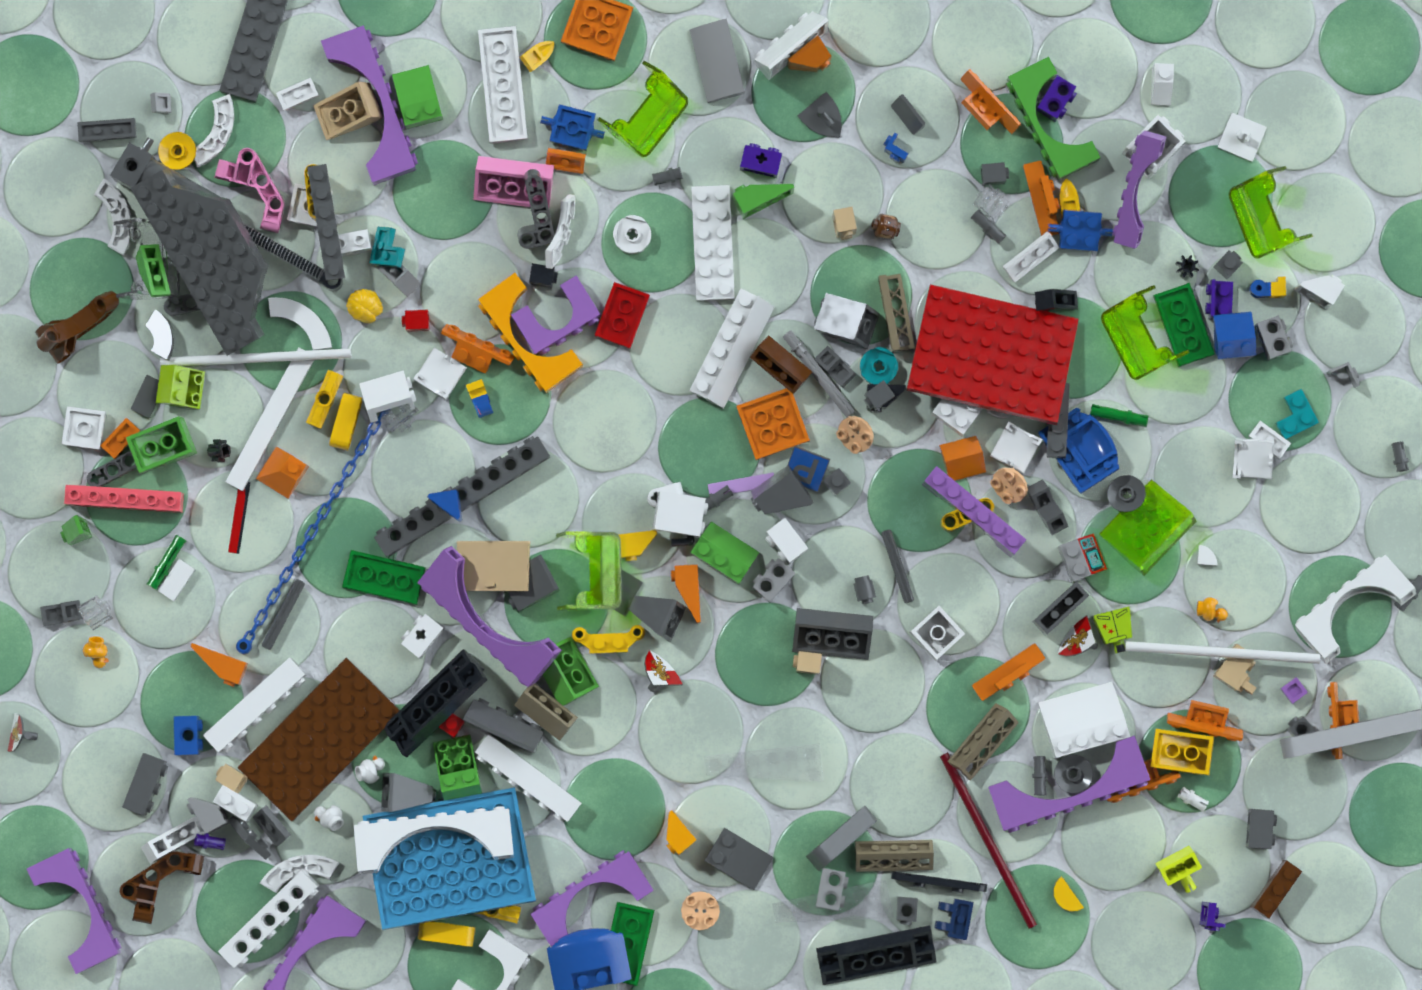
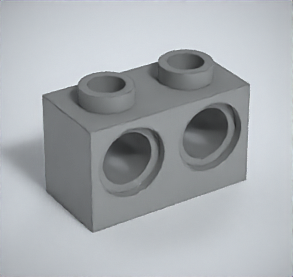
[1254,315,1293,361]
[752,558,795,603]
[816,868,849,911]

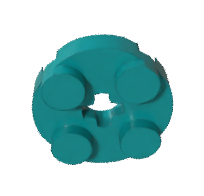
[860,347,898,384]

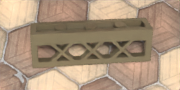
[878,274,915,353]
[948,703,1019,781]
[855,840,934,872]

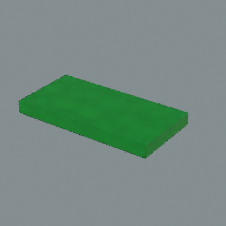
[1153,283,1215,367]
[342,550,426,605]
[610,902,655,986]

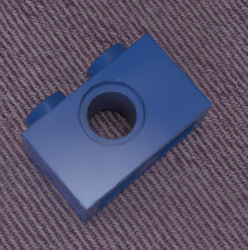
[174,716,203,755]

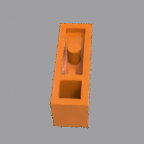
[671,564,701,623]
[190,643,248,687]

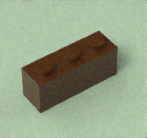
[750,335,812,394]
[1250,860,1303,919]

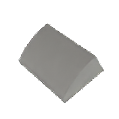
[690,18,745,103]

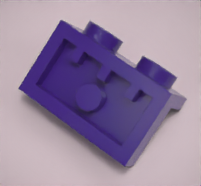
[1205,279,1233,320]
[1200,901,1226,931]

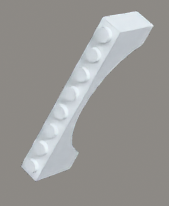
[354,806,514,875]

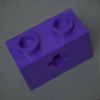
[740,143,782,178]

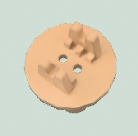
[836,416,874,454]
[990,467,1028,504]
[681,891,720,930]

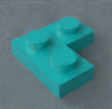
[369,226,405,268]
[1275,389,1319,439]

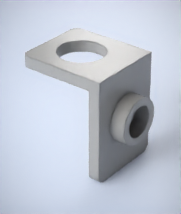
[1326,362,1360,388]

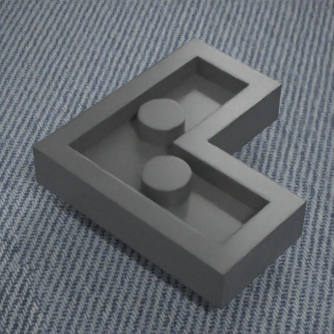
[228,816,271,860]

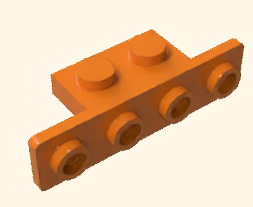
[961,69,1021,134]
[1023,160,1059,236]
[441,324,515,374]
[972,643,1045,701]
[1327,682,1359,759]
[1167,700,1243,741]
[1106,759,1181,803]

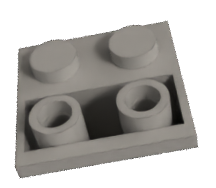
[187,797,229,834]

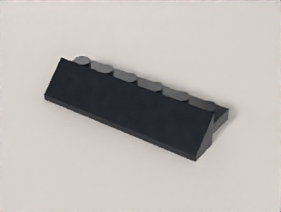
[384,649,487,757]
[816,925,937,985]

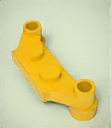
[572,625,645,654]

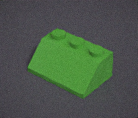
[691,522,760,585]
[543,637,599,706]

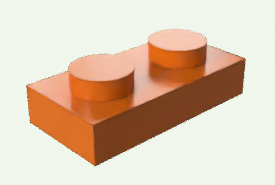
[546,148,586,174]
[100,418,141,459]

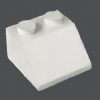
[1295,275,1345,310]

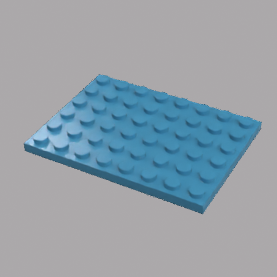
[362,787,536,930]

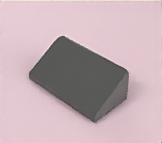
[891,94,925,135]
[131,375,159,418]

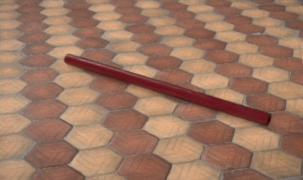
[940,752,1037,929]

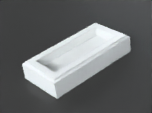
[158,559,196,601]

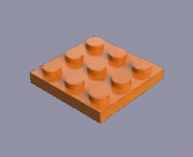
[561,0,634,61]
[736,388,810,460]

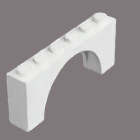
[1295,555,1416,664]

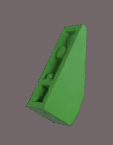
[136,244,171,297]
[60,515,92,545]

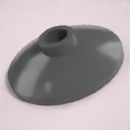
[1107,475,1146,512]
[1054,755,1093,793]

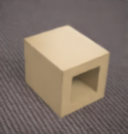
[215,764,248,793]

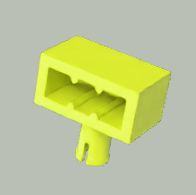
[1155,845,1202,893]

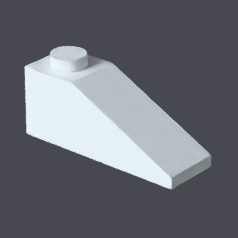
[141,816,204,864]

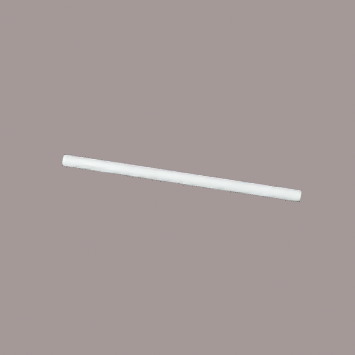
[160,349,352,366]
[1125,641,1320,664]

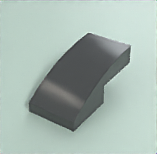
[814,346,856,388]
[40,600,83,627]

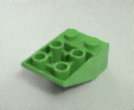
[433,734,482,800]

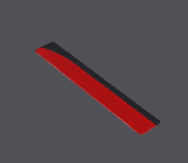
[228,482,251,554]

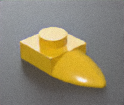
[519,41,555,72]
[1059,179,1080,218]

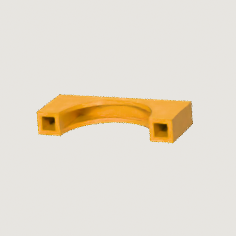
[478,273,583,393]

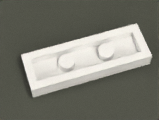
[1003,232,1059,282]

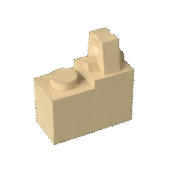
[1213,644,1257,694]

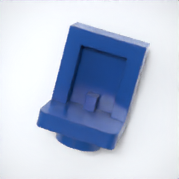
[883,133,909,163]

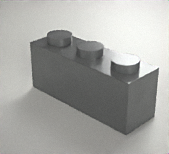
[1032,581,1090,636]
[122,753,168,816]

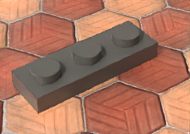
[77,118,137,142]

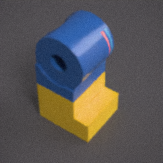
[1249,277,1286,298]
[466,379,493,418]

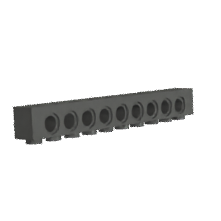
[374,436,551,558]

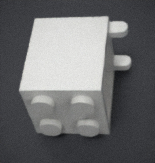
[1122,115,1185,180]

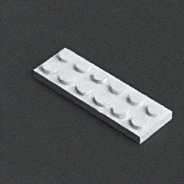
[478,26,528,143]
[691,185,735,301]

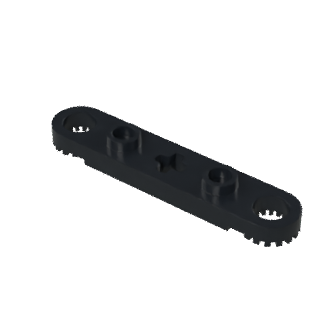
[891,871,988,893]

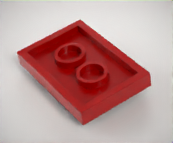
[595,282,650,349]

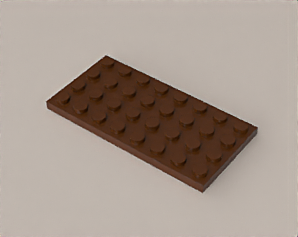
[237,657,400,822]

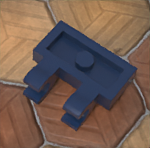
[934,898,974,940]

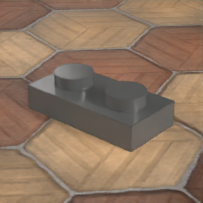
[252,805,291,847]

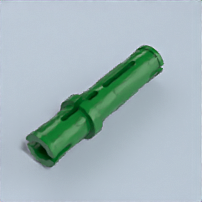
[1090,404,1149,427]
[146,535,187,590]

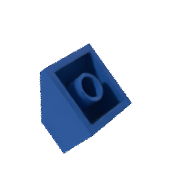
[1213,311,1256,359]

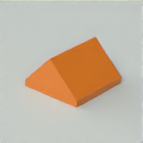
[939,436,986,481]

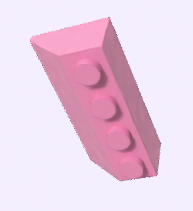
[473,156,554,208]

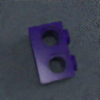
[1036,75,1077,122]

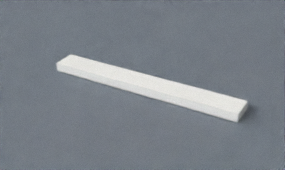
[225,348,314,491]

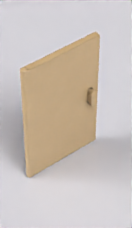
[457,541,530,591]

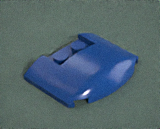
[1038,408,1119,494]
[547,928,632,990]

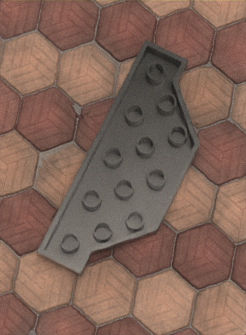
[130,167,268,356]

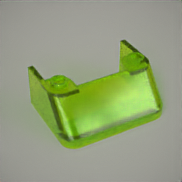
[597,61,688,157]
[1229,166,1313,258]
[1101,285,1189,380]
[556,531,622,611]

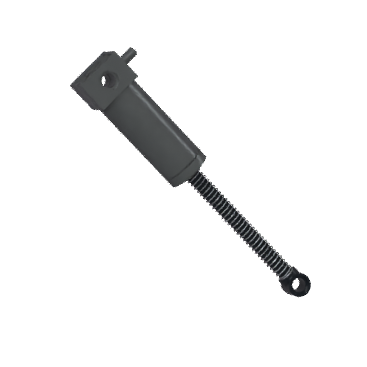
[110,137,343,292]

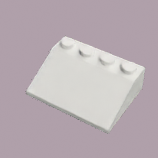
[754,11,829,80]
[1038,682,1130,758]

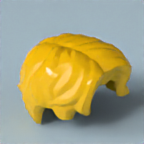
[346,289,383,324]

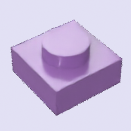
[1280,677,1308,704]

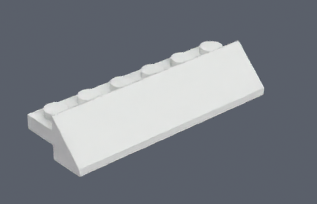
[689,289,775,409]

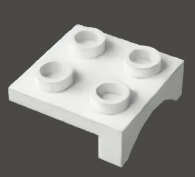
[414,348,467,400]
[990,421,1043,474]
[1232,438,1274,479]

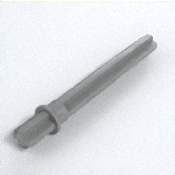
[783,331,855,417]

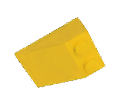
[1151,729,1214,776]

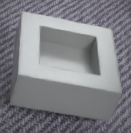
[150,92,172,114]

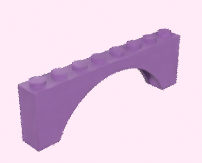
[321,25,418,185]
[418,546,562,687]
[988,735,1150,833]
[263,895,367,990]

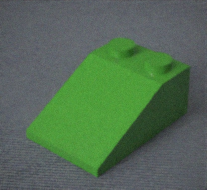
[392,65,443,129]
[732,184,795,219]
[126,416,197,473]

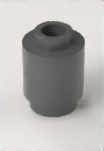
[853,575,876,605]

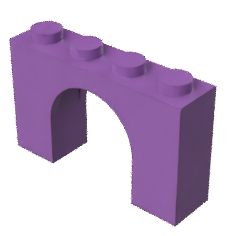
[511,275,601,356]

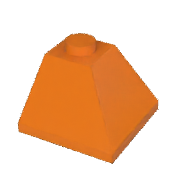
[787,35,832,72]
[256,446,309,499]

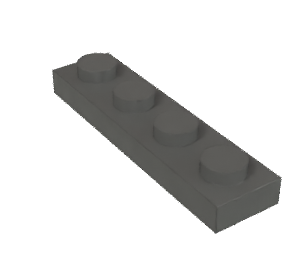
[1047,383,1070,459]

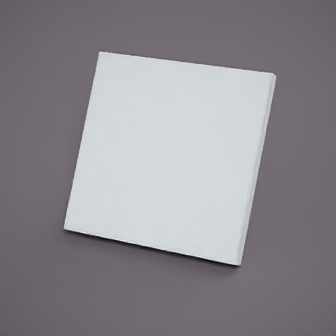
[1217,113,1267,162]

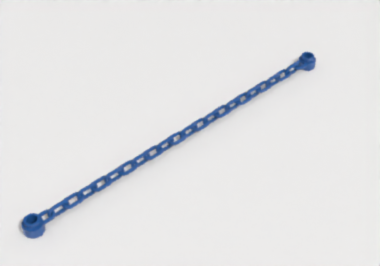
[236,409,391,654]

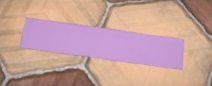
[708,472,774,494]

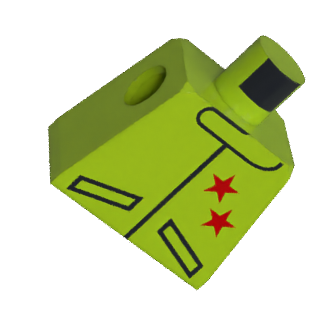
[1092,607,1132,654]

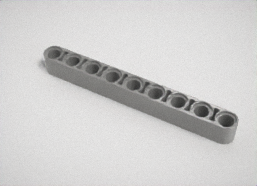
[1280,709,1422,759]

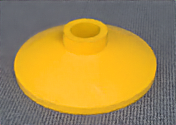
[158,132,196,170]

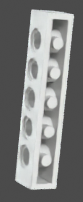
[218,869,320,968]

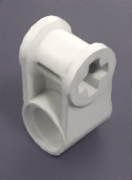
[647,482,684,507]

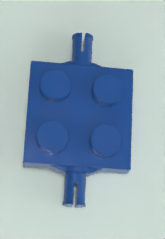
[540,104,605,151]
[1048,209,1113,251]

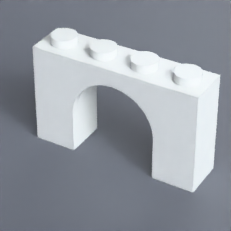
[451,929,530,990]

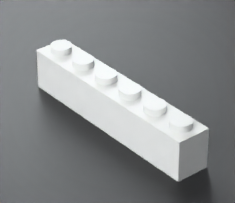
[203,657,307,753]
[475,734,582,823]

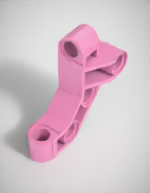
[214,148,285,233]

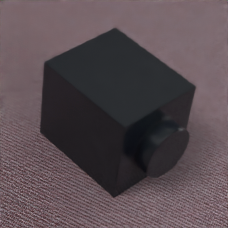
[529,263,558,288]

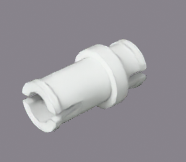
[1178,787,1209,812]

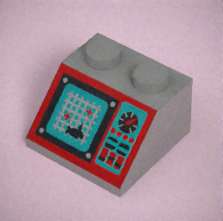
[1058,533,1107,583]

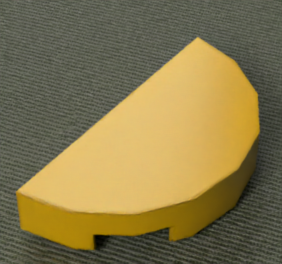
[1053,876,1084,911]

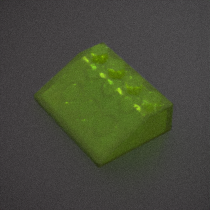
[1099,479,1197,576]

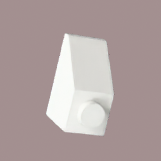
[1151,63,1174,106]

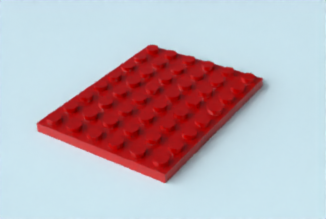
[906,284,1079,425]

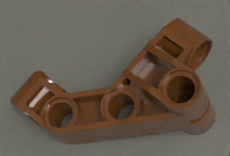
[35,291,119,364]
[120,851,205,924]

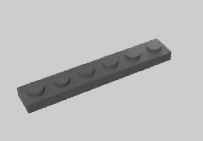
[307,164,345,281]

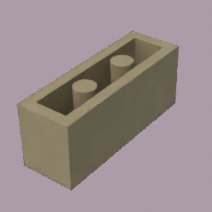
[514,684,578,741]

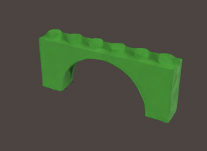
[1006,57,1101,181]

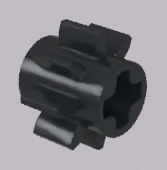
[1175,255,1199,278]
[207,439,231,462]

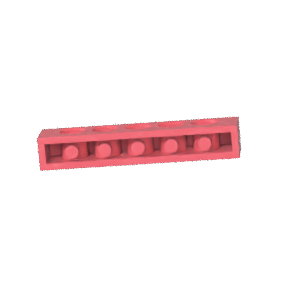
[64,485,184,513]

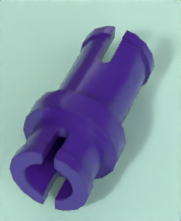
[194,833,226,850]

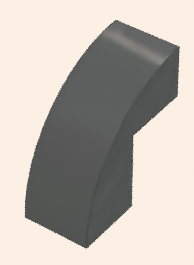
[1027,479,1069,535]

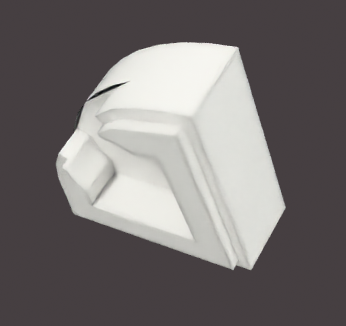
[1197,545,1217,566]

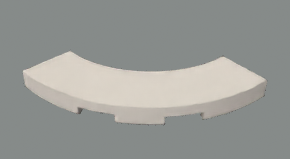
[194,94,234,168]
[94,178,133,256]
[545,194,575,269]
[268,297,332,350]
[260,855,340,893]

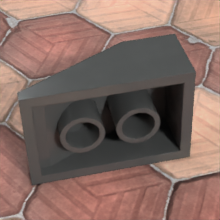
[704,827,774,890]

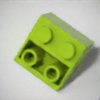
[156,365,205,409]

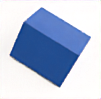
[427,490,462,522]

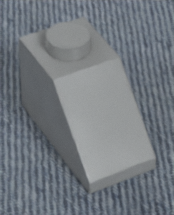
[378,265,421,297]

